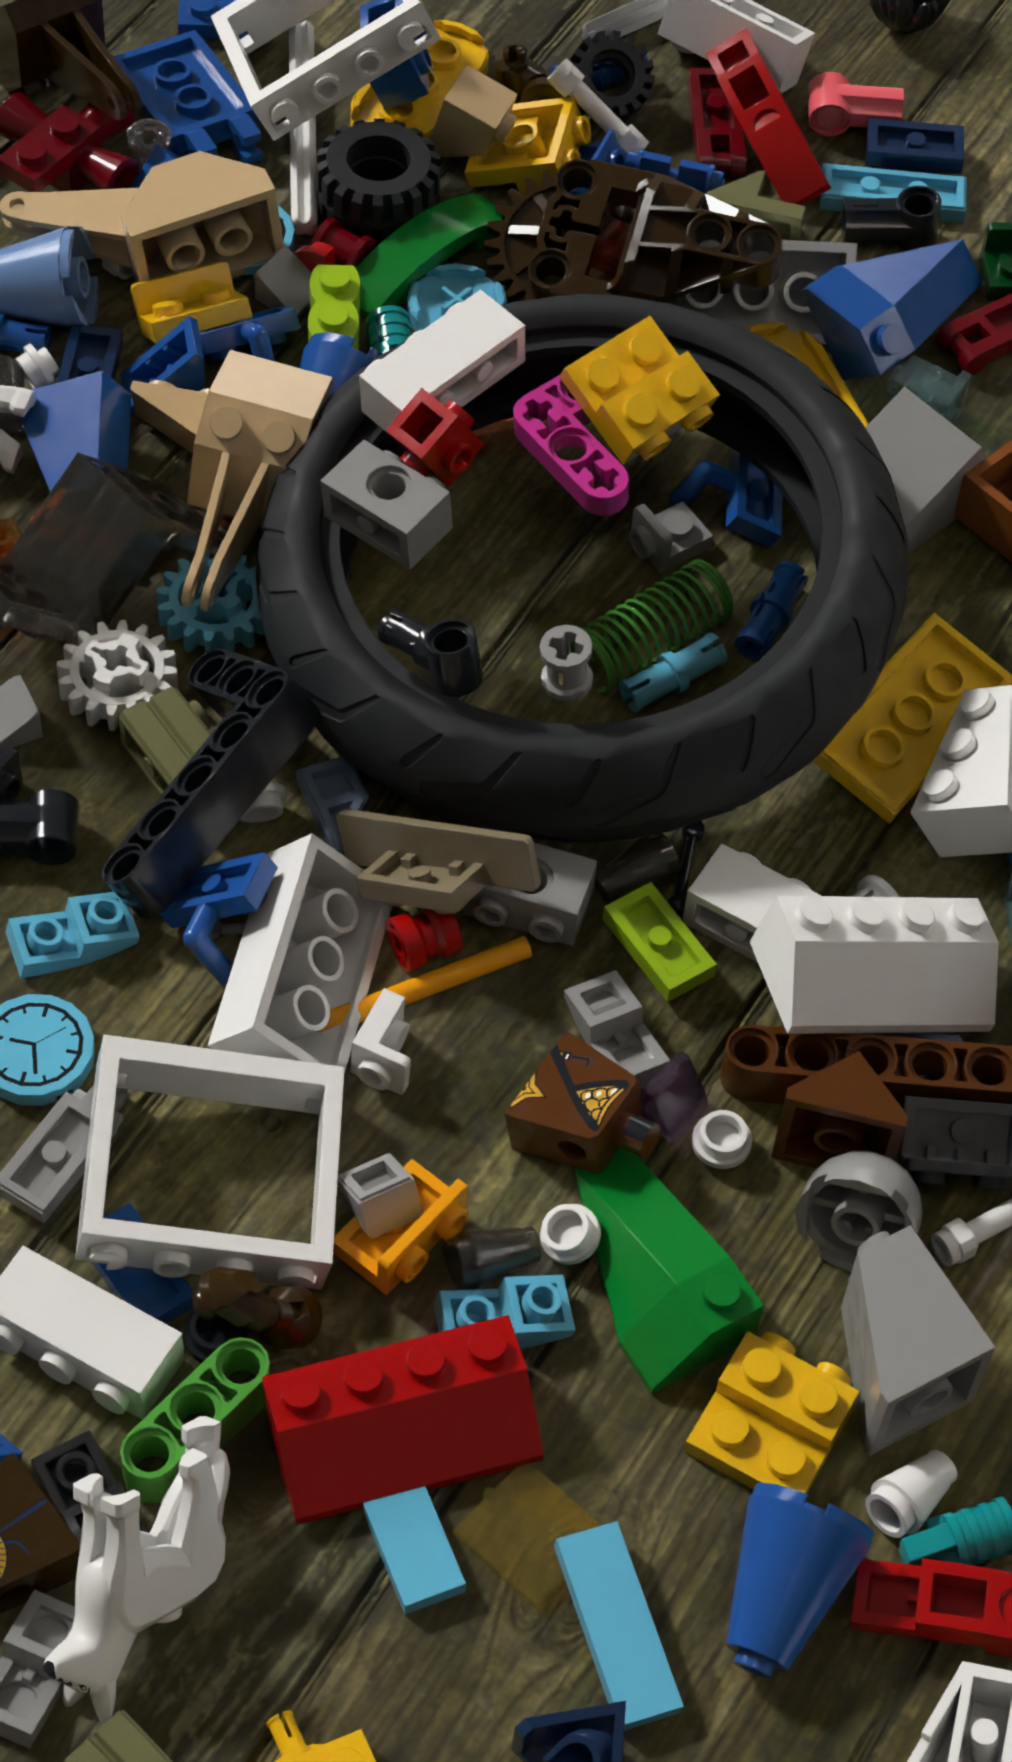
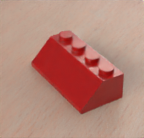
[262,1315,544,1525]

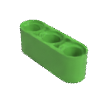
[120,1337,270,1504]

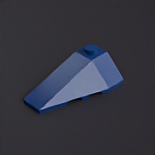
[801,239,983,380]

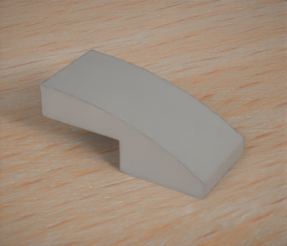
[564,970,671,1089]
[0,1590,75,1749]

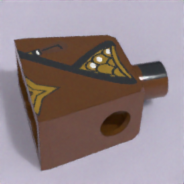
[504,1032,660,1173]

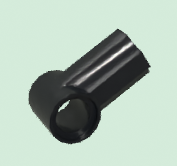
[842,185,942,251]
[0,789,79,865]

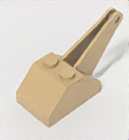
[0,151,284,283]
[181,350,336,612]

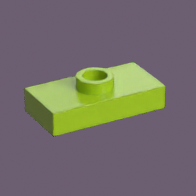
[602,882,717,1003]

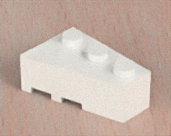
[910,685,1012,857]
[907,1661,1012,1762]

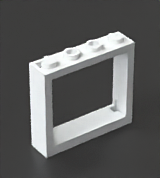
[211,0,441,141]
[75,1034,345,1290]

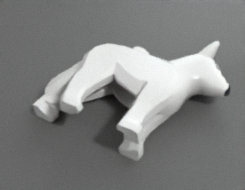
[43,1416,230,1725]

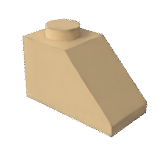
[431,65,517,158]

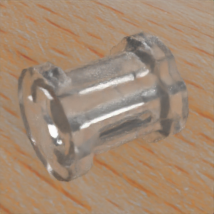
[127,118,171,172]

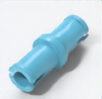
[618,632,728,713]

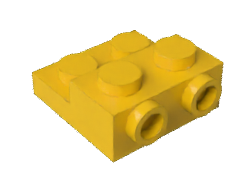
[464,96,591,195]
[559,316,720,465]
[684,1331,860,1494]

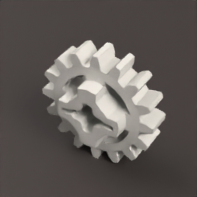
[57,620,178,731]

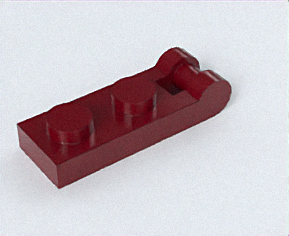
[687,68,746,177]
[935,293,1012,376]

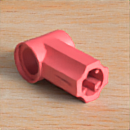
[808,72,904,137]

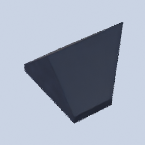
[511,1700,626,1762]

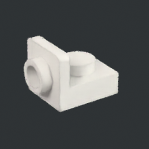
[350,988,411,1095]

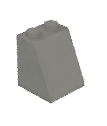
[865,386,985,554]
[841,1225,995,1456]

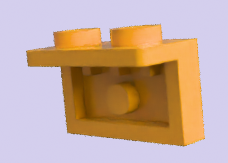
[333,1159,469,1295]

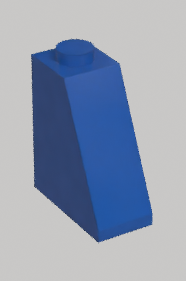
[19,371,131,518]

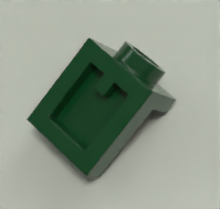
[979,222,1012,301]

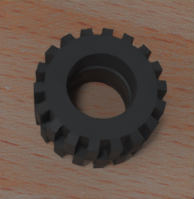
[317,118,440,246]

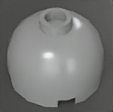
[795,1150,923,1272]

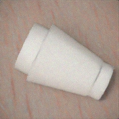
[865,1450,958,1538]

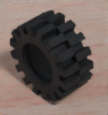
[568,30,655,125]

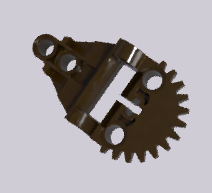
[484,159,782,303]

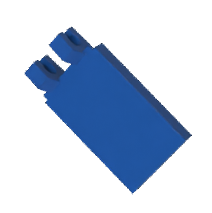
[113,30,263,164]

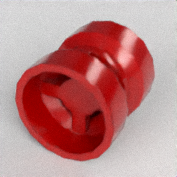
[386,908,463,973]

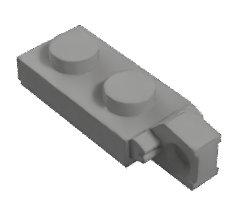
[0,1085,130,1223]

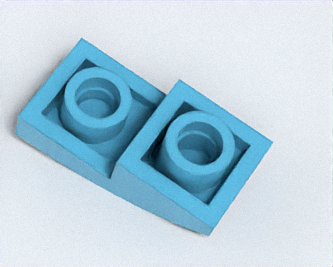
[5,892,140,979]
[433,1275,575,1349]

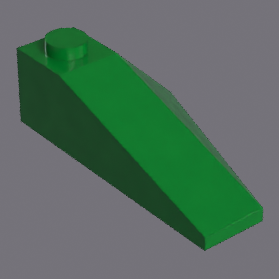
[574,1147,764,1395]

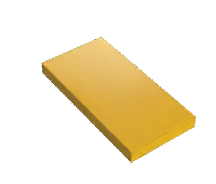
[813,612,1012,824]

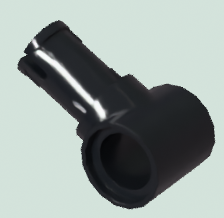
[378,609,484,697]

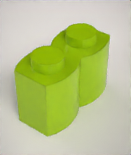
[308,264,360,350]

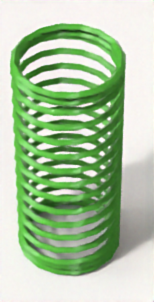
[570,559,734,694]

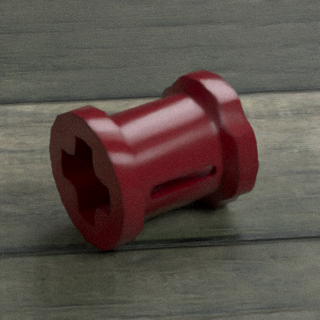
[311,217,376,268]

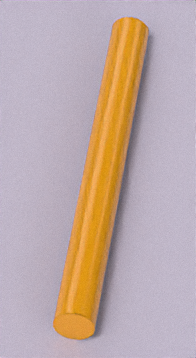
[319,936,532,1033]

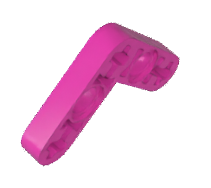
[513,375,629,516]

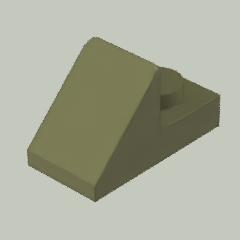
[707,171,806,241]

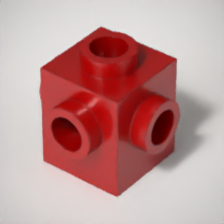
[385,388,484,487]

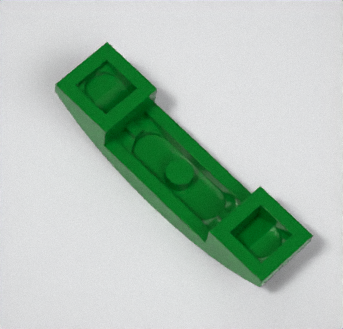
[356,194,504,319]

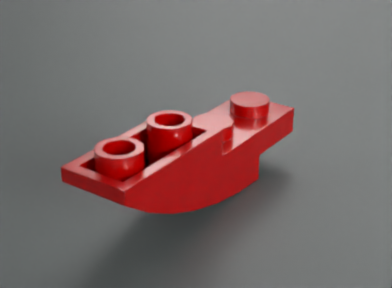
[705,28,831,205]
[851,1558,1012,1657]

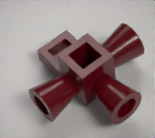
[0,92,139,192]

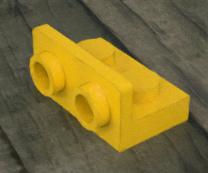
[130,260,252,343]

